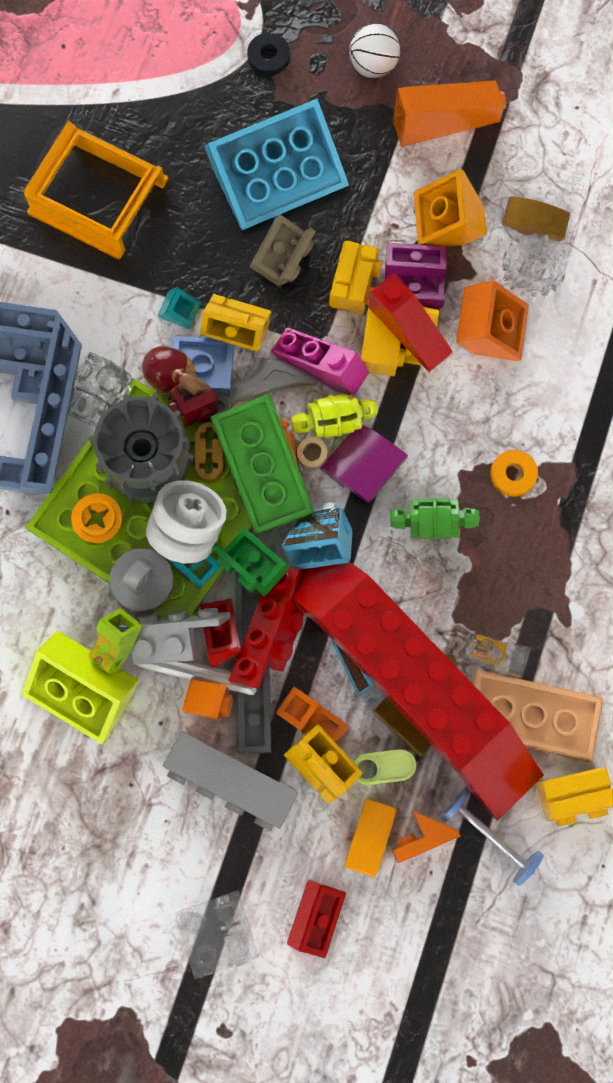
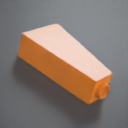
[393,80,506,147]

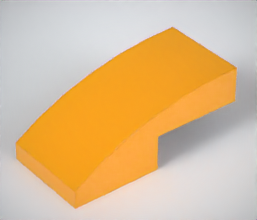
[344,798,397,878]

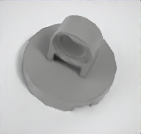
[109,548,174,612]

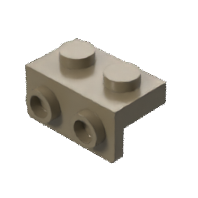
[250,215,315,287]

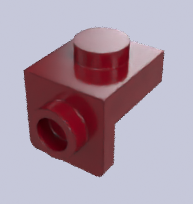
[168,388,218,427]

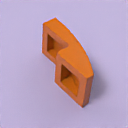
[275,687,350,745]

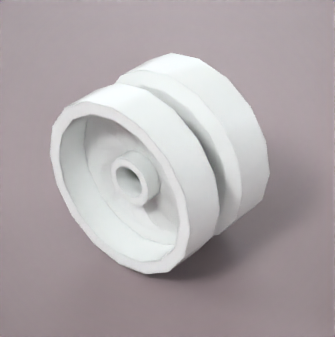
[146,481,227,563]

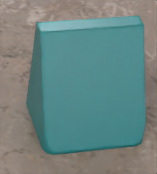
[157,287,202,329]

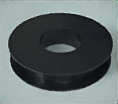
[247,33,290,76]

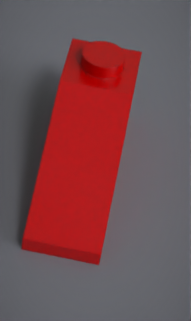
[368,273,453,373]

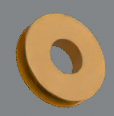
[490,450,538,497]

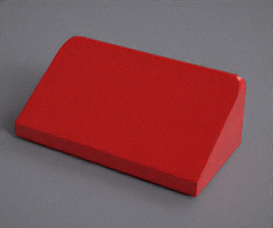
[200,598,241,668]
[287,879,346,958]

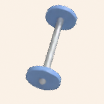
[441,788,544,886]

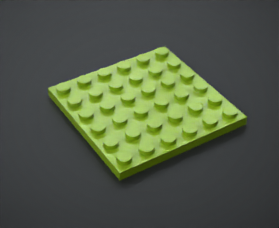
[25,378,253,618]

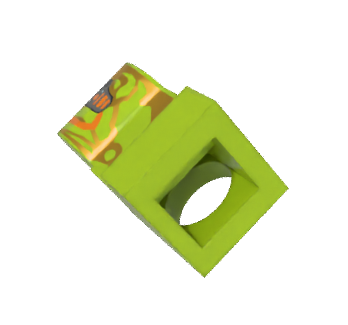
[89,608,142,675]

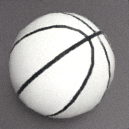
[349,24,400,78]

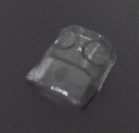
[68,352,134,429]

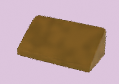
[372,698,431,757]

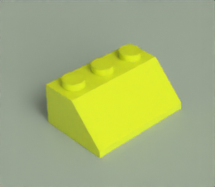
[22,631,139,745]

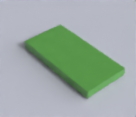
[211,393,316,535]

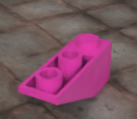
[271,328,370,396]

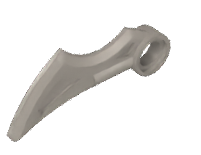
[206,358,317,423]

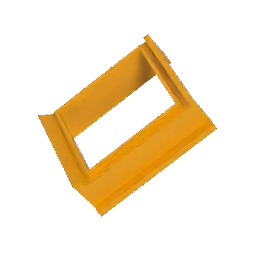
[23,120,169,260]

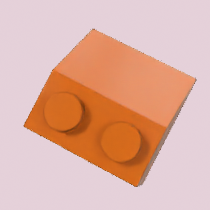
[456,280,529,361]

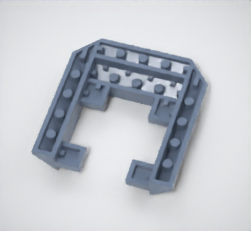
[0,302,82,496]

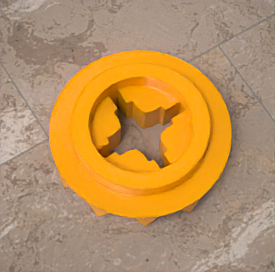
[71,493,123,544]

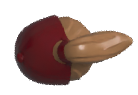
[142,346,211,397]

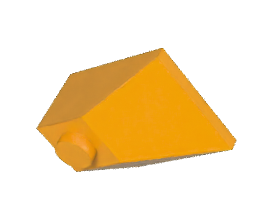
[414,169,487,246]

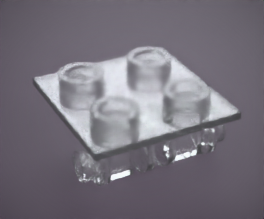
[175,890,259,979]

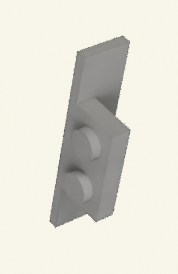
[98,608,230,665]

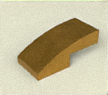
[502,196,570,243]

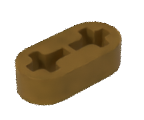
[195,422,224,484]

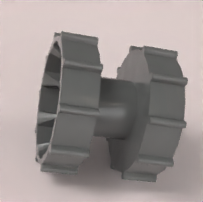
[88,394,195,505]

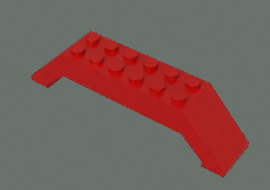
[292,562,544,821]

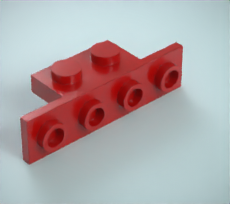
[228,567,304,689]

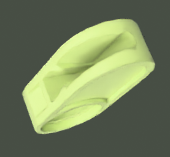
[354,749,416,785]

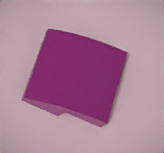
[384,243,446,308]
[320,424,408,504]

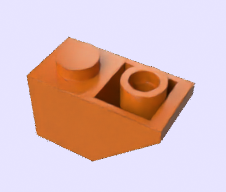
[182,679,234,723]

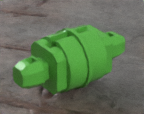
[390,497,480,541]

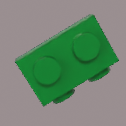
[212,527,290,596]

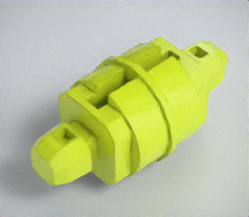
[291,393,378,439]

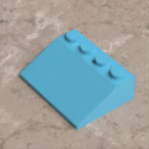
[204,99,349,230]

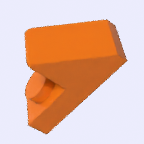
[391,811,460,863]

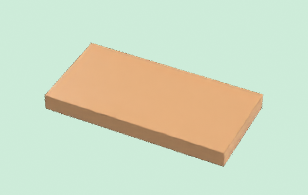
[473,670,603,762]

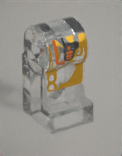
[463,634,531,679]

